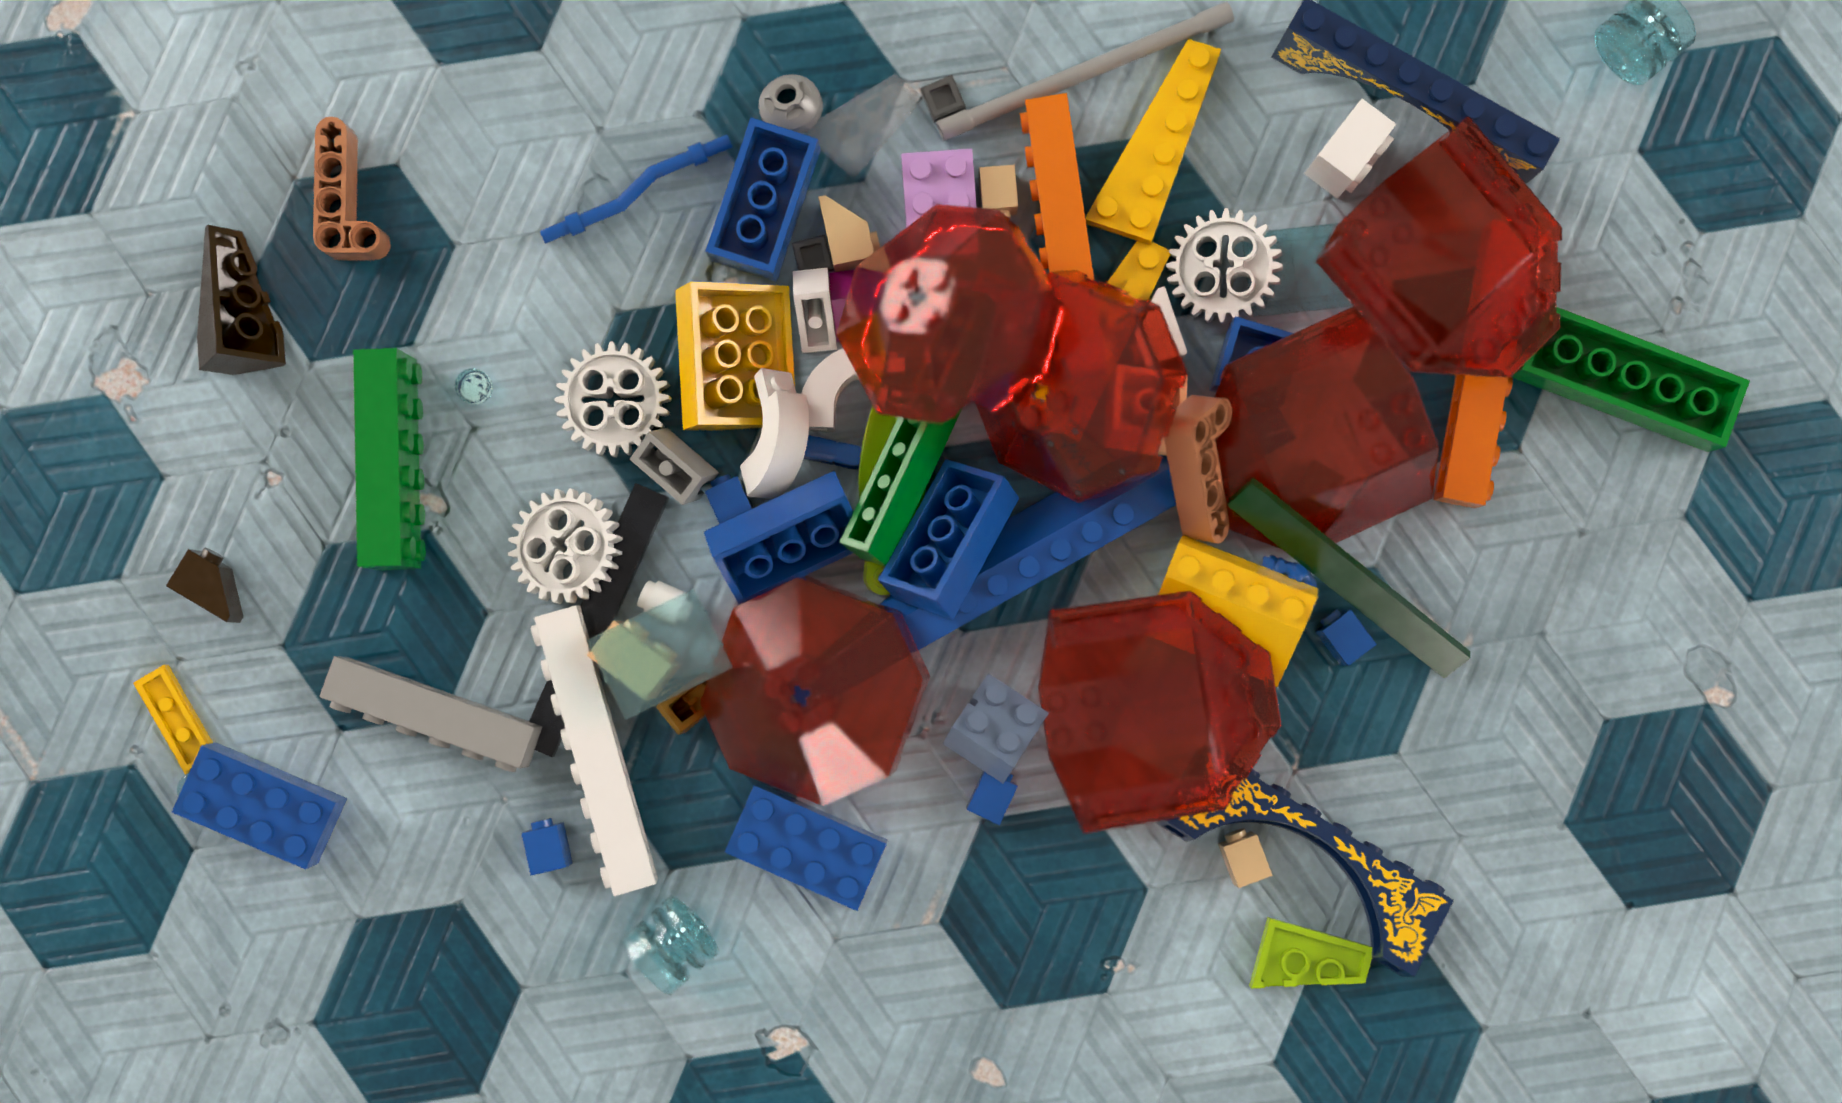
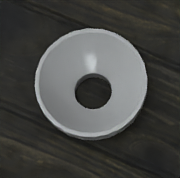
[759,74,823,134]

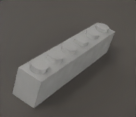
[319,656,543,772]

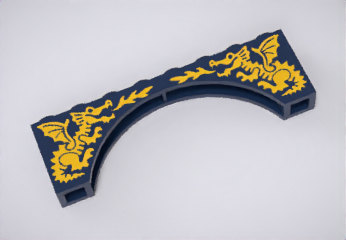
[1271,0,1560,193]
[1156,746,1454,977]

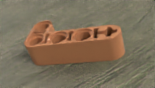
[313,116,391,260]
[1163,395,1232,544]

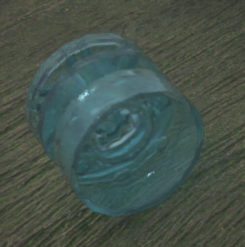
[1594,0,1696,85]
[622,895,720,995]

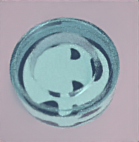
[455,368,493,405]

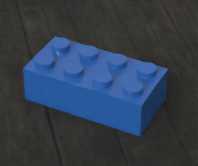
[705,117,821,282]
[878,459,1019,620]
[704,471,854,606]
[171,742,347,870]
[725,782,888,911]

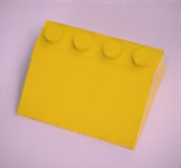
[675,281,795,430]
[1144,535,1319,687]

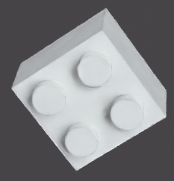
[1304,99,1396,199]

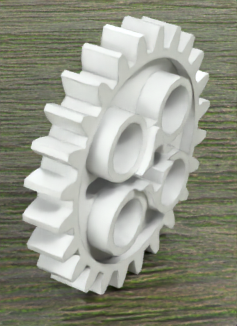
[1166,208,1283,325]
[554,341,672,457]
[508,488,623,604]

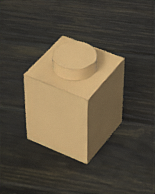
[978,165,1018,222]
[1218,828,1273,888]

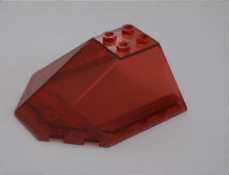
[1315,116,1562,378]
[1215,304,1439,549]
[1038,591,1282,833]

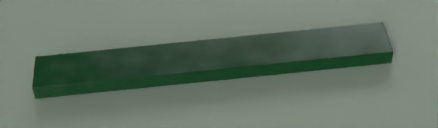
[1227,477,1471,678]

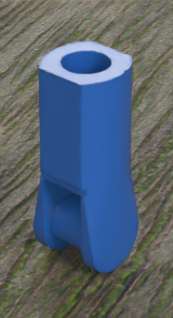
[803,435,861,470]

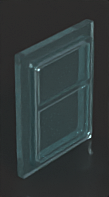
[1242,221,1364,317]
[587,589,732,720]

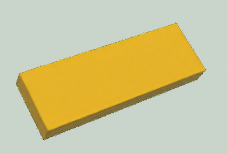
[133,665,213,775]

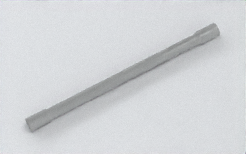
[936,2,1234,141]

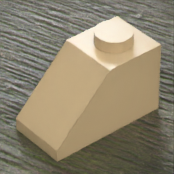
[819,195,881,272]

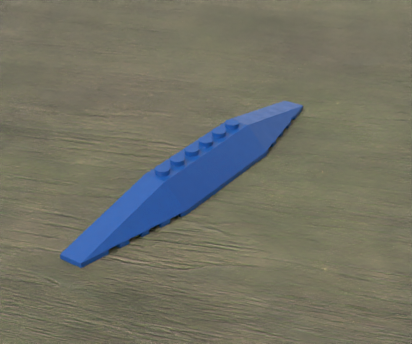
[787,409,1297,715]

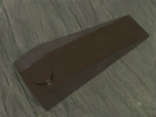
[197,225,286,375]

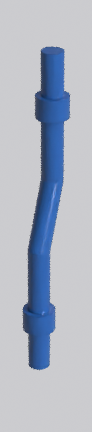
[540,134,733,244]

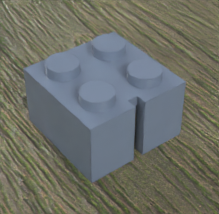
[943,673,1049,784]

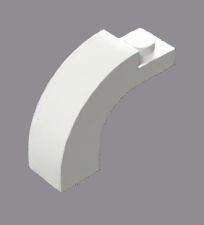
[801,343,907,432]
[740,368,809,499]

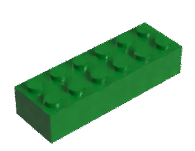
[1509,303,1750,452]
[353,348,426,570]

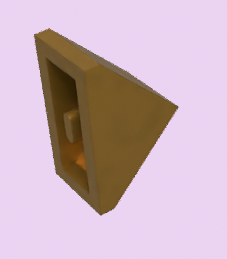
[656,671,727,735]

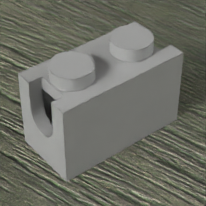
[630,428,719,505]

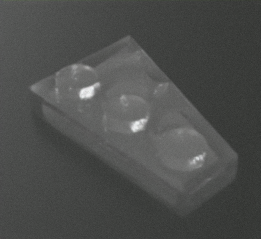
[804,74,922,178]

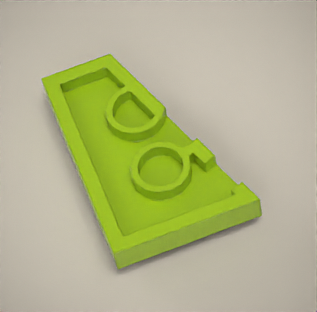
[1249,916,1372,989]

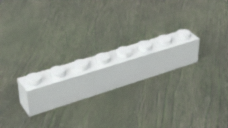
[531,605,658,896]

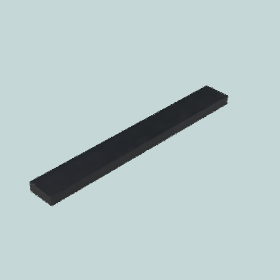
[529,483,669,757]

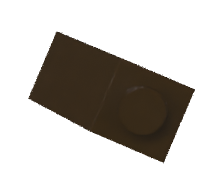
[166,547,244,623]

